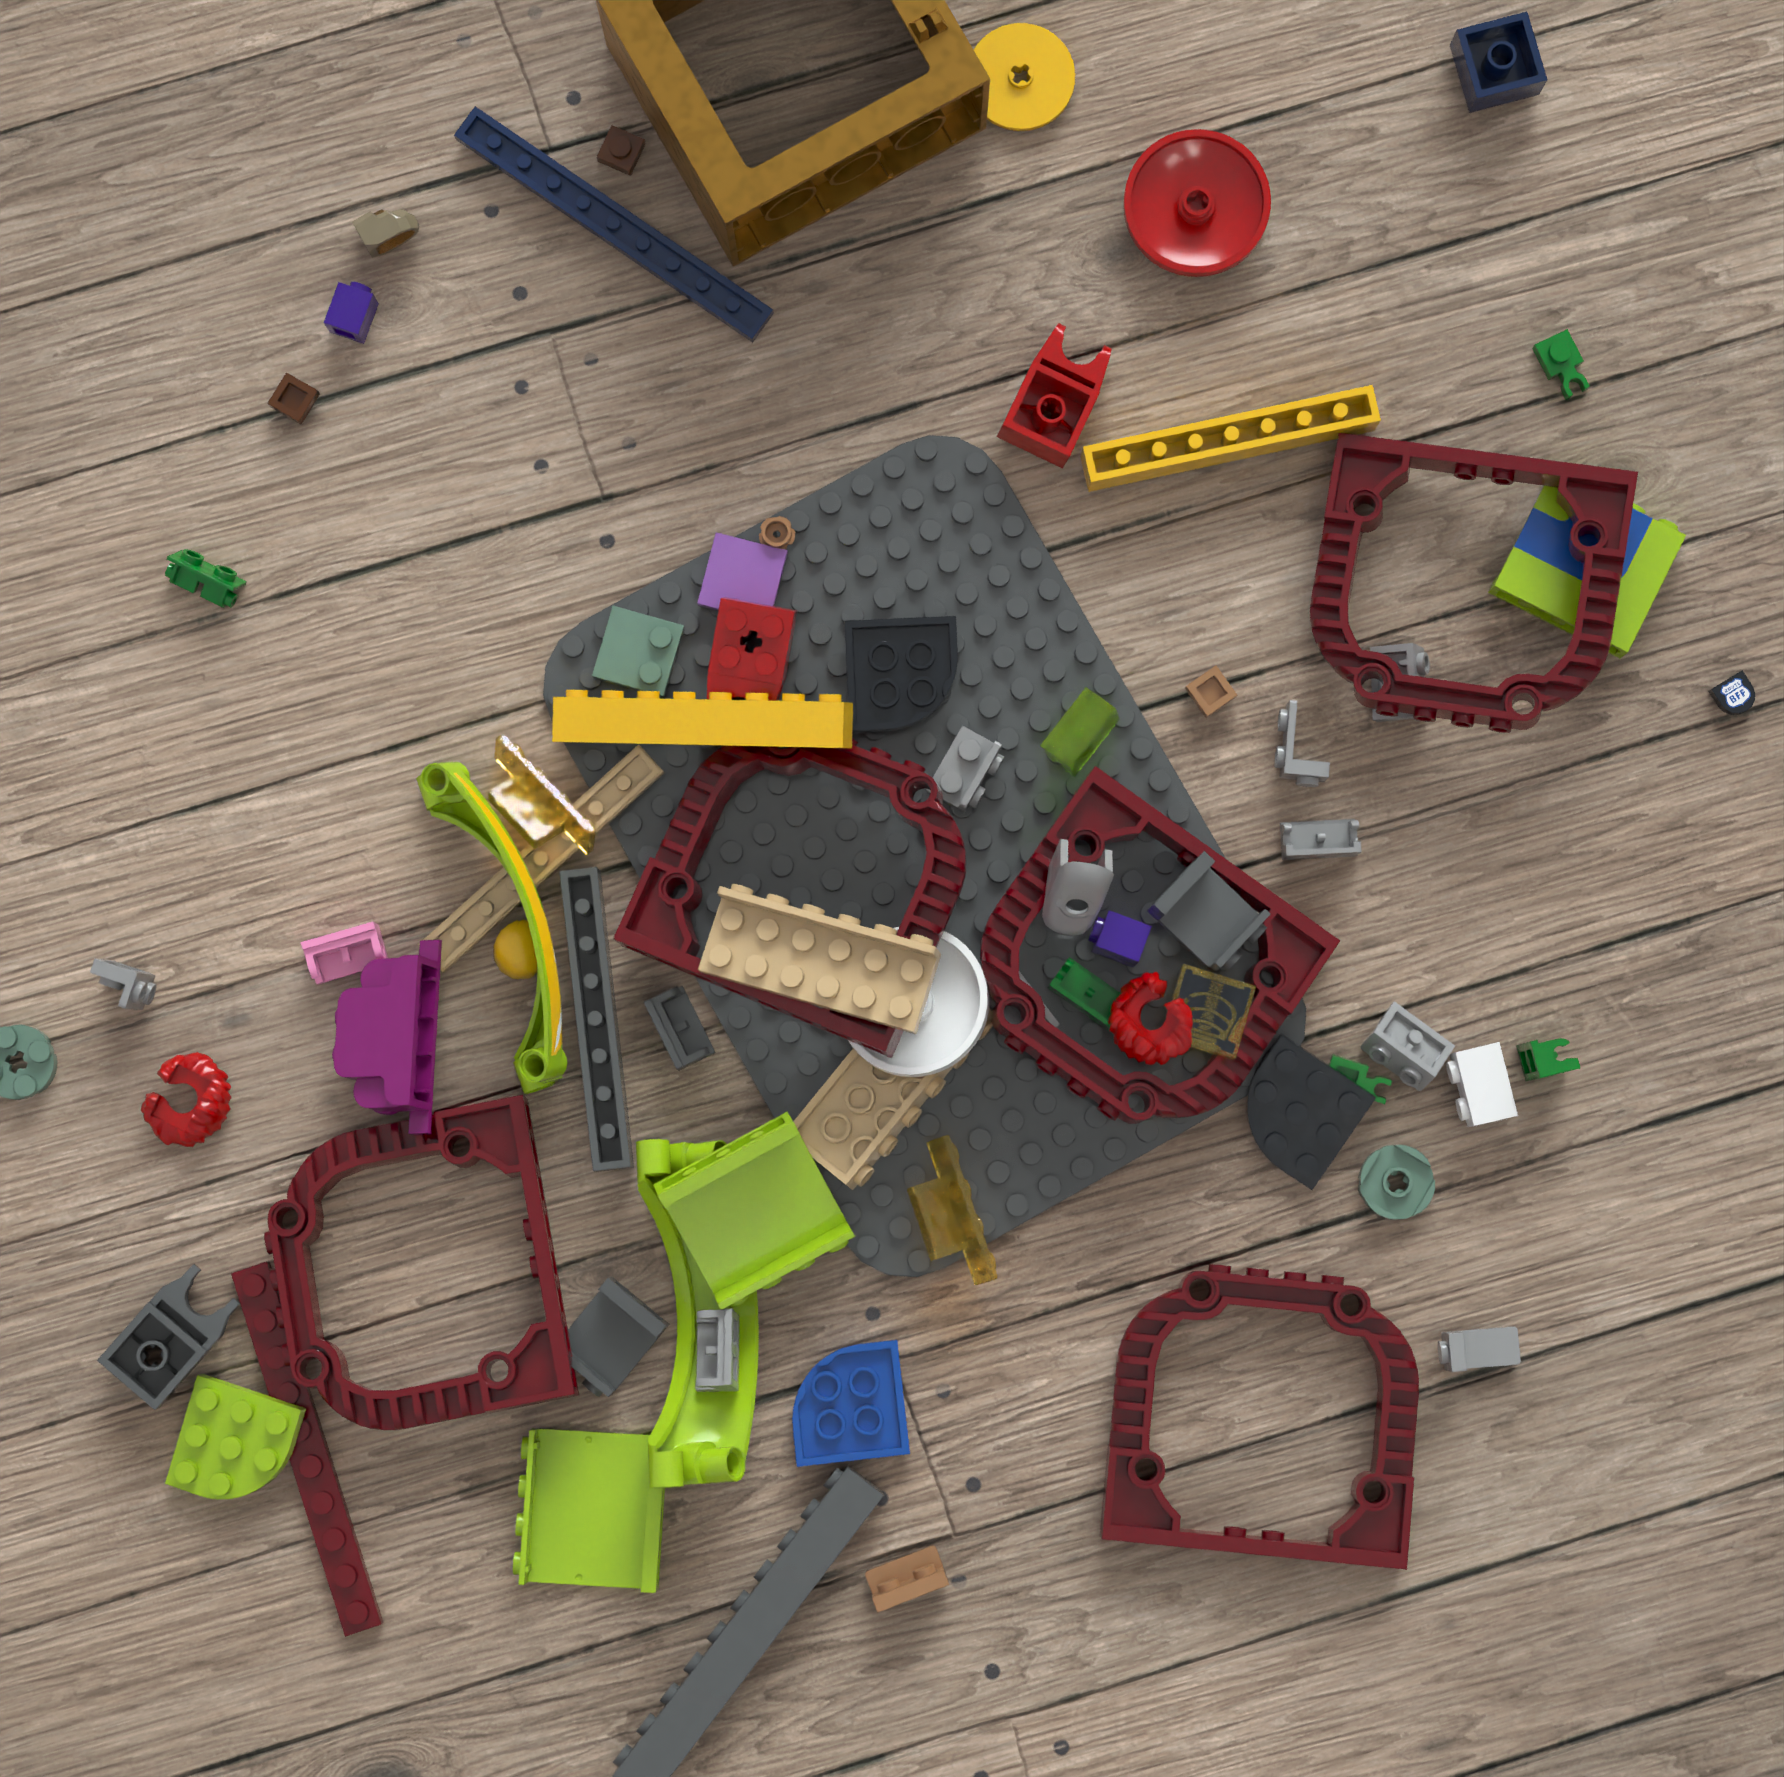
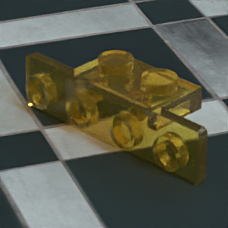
[488,734,596,855]
[907,1135,997,1285]

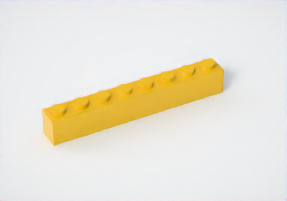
[1080,385,1381,492]
[552,690,853,748]

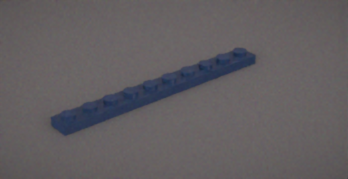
[454,106,774,343]

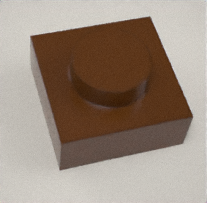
[597,125,646,176]
[267,372,320,425]

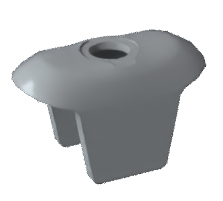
[1042,839,1114,936]

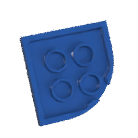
[792,1339,910,1467]

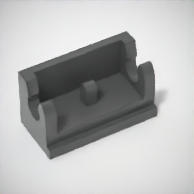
[644,986,716,1071]

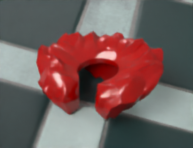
[1108,972,1193,1065]
[141,1052,231,1147]

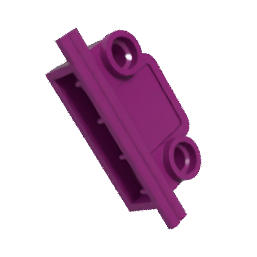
[332,939,442,1135]

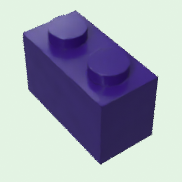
[1088,910,1152,967]

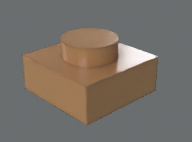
[1185,665,1237,718]

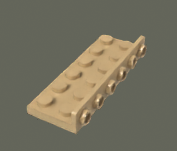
[698,884,941,1034]
[793,1008,993,1190]

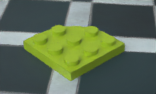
[165,1374,306,1500]

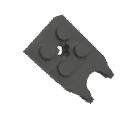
[97,1264,240,1410]

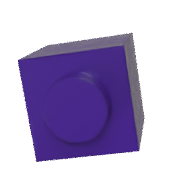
[324,281,379,344]

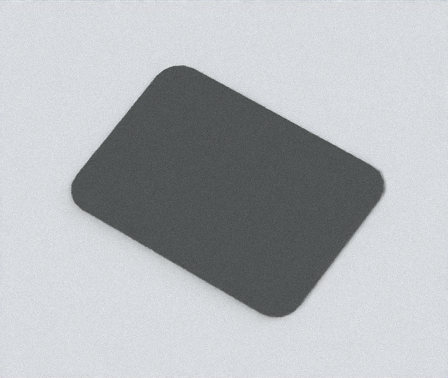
[543,435,1306,1277]

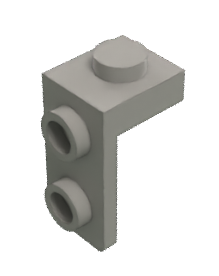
[1274,700,1330,787]
[1437,1326,1521,1372]

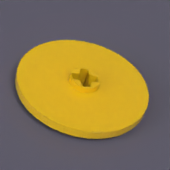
[974,23,1075,131]

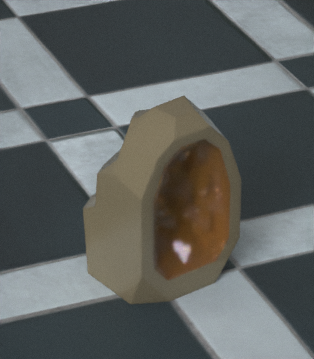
[352,209,419,258]

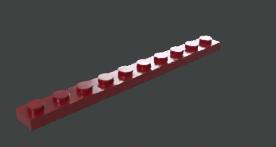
[231,1261,384,1637]

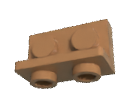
[865,1545,949,1613]

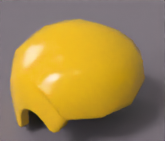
[493,919,537,979]

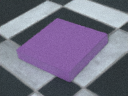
[697,532,788,610]

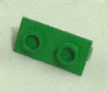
[165,549,247,608]

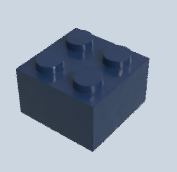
[1450,11,1548,113]

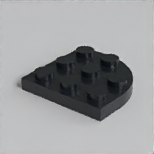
[845,616,958,733]
[1247,1033,1376,1190]

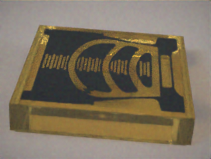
[1171,964,1256,1060]

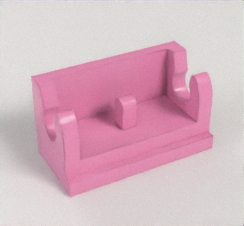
[301,922,388,985]

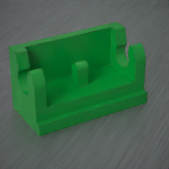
[1048,957,1121,1031]
[1516,1038,1580,1081]

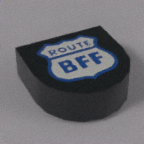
[1708,670,1755,715]

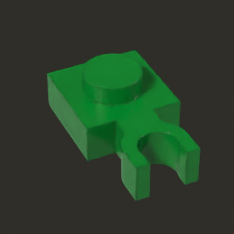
[1532,329,1590,400]
[1329,1054,1392,1104]

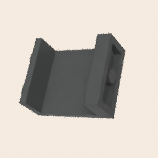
[1147,851,1270,973]
[568,1277,670,1397]

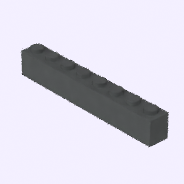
[559,867,634,1172]

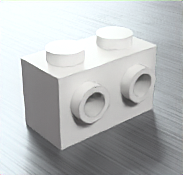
[1446,1042,1518,1127]

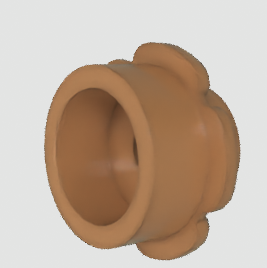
[759,516,795,550]

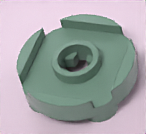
[0,1025,58,1100]
[1358,1145,1435,1220]

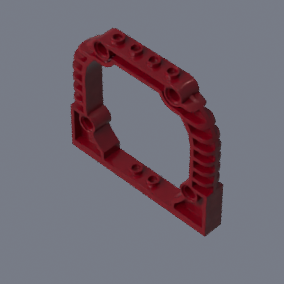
[1310,433,1638,733]
[613,739,966,1058]
[980,766,1340,1124]
[264,1095,580,1430]
[1100,1264,1419,1570]

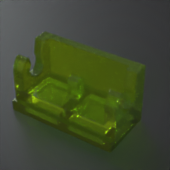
[1040,687,1120,777]

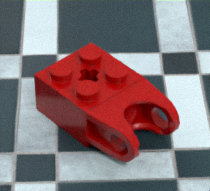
[997,323,1112,469]
[707,597,798,701]

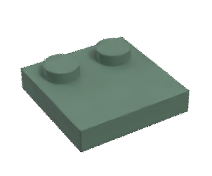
[592,606,685,698]

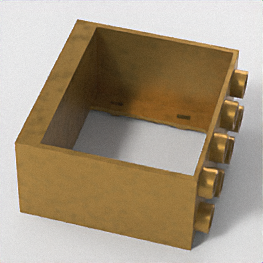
[596,0,990,267]

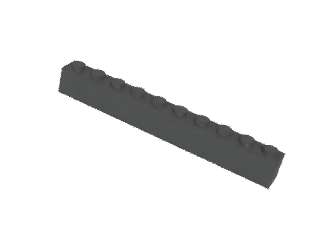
[612,1465,884,1777]

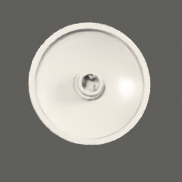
[848,927,990,1077]

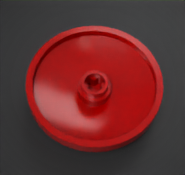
[1123,129,1271,277]

